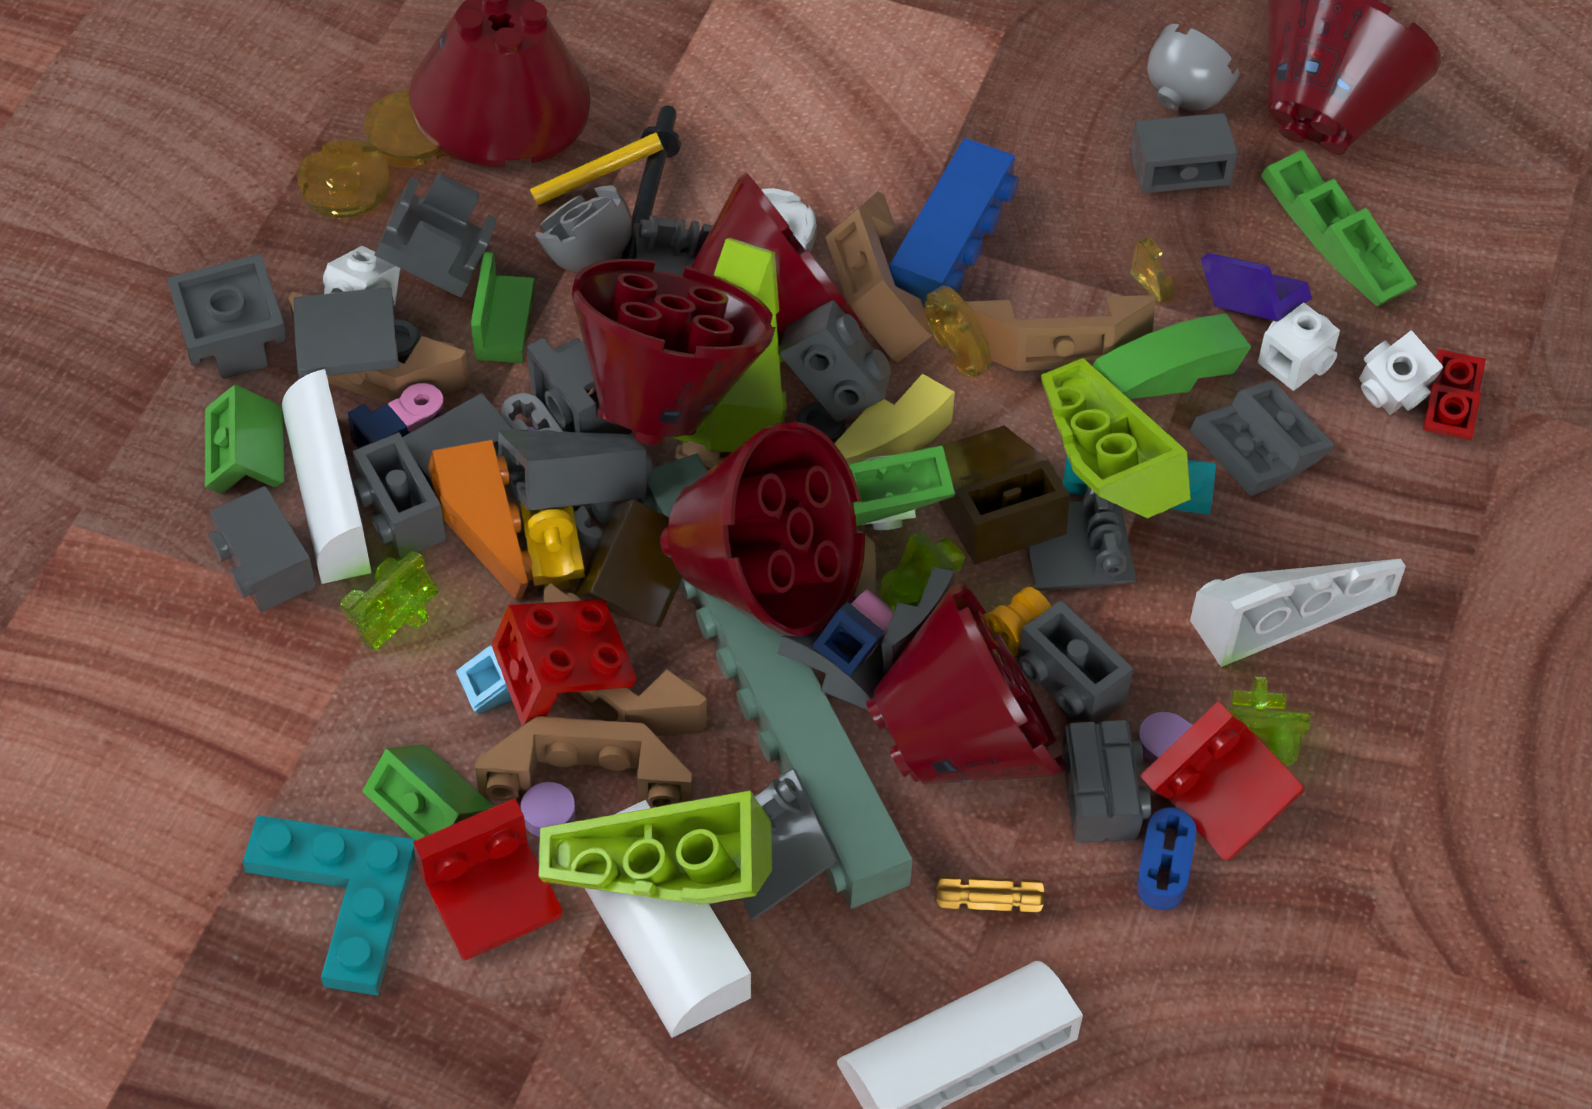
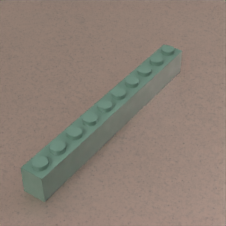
[637,453,913,909]

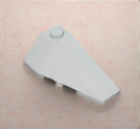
[1190,559,1406,667]

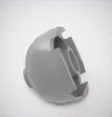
[1147,24,1240,111]
[535,185,633,273]

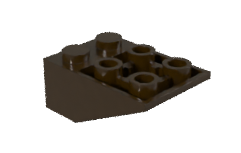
[939,425,1070,565]

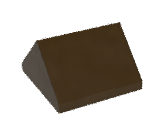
[574,499,682,628]

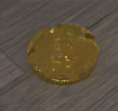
[364,90,446,167]
[297,139,391,219]
[925,285,992,379]

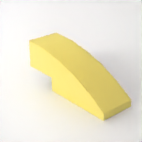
[835,374,955,464]

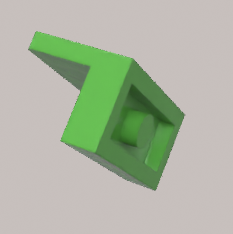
[471,252,535,363]
[205,384,284,494]
[362,744,494,840]

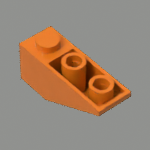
[428,440,533,600]

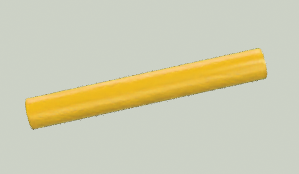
[530,132,663,206]

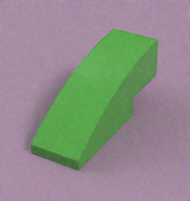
[1092,313,1251,399]

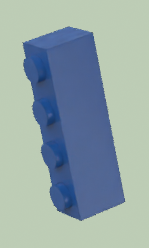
[889,138,1019,314]

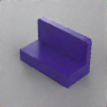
[1201,253,1312,321]

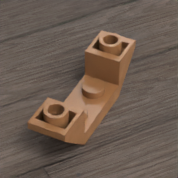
[825,191,933,363]
[288,291,470,404]
[961,295,1155,371]
[544,583,708,736]
[475,716,693,808]

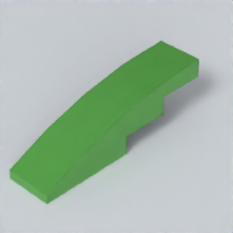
[1261,149,1417,307]
[848,445,955,526]

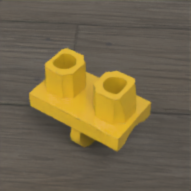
[520,503,585,590]

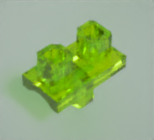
[879,531,965,611]
[340,551,439,651]
[1228,677,1310,765]

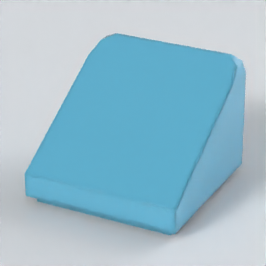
[456,645,512,714]

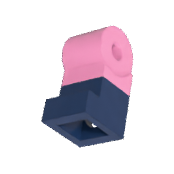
[347,383,445,449]
[812,589,894,676]

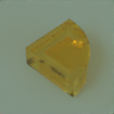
[1130,236,1173,303]

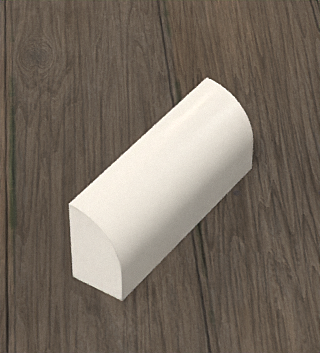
[282,369,372,584]
[585,800,751,1038]
[837,961,1083,1109]

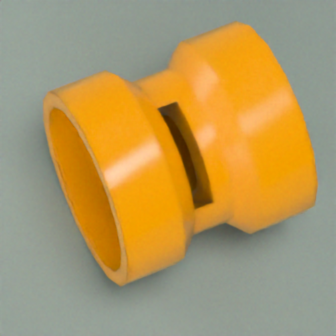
[985,587,1052,657]

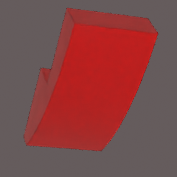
[1422,349,1486,441]

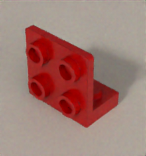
[491,599,637,726]
[1140,701,1305,861]
[413,798,563,960]

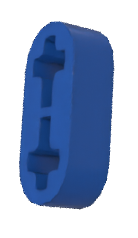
[1136,808,1196,910]

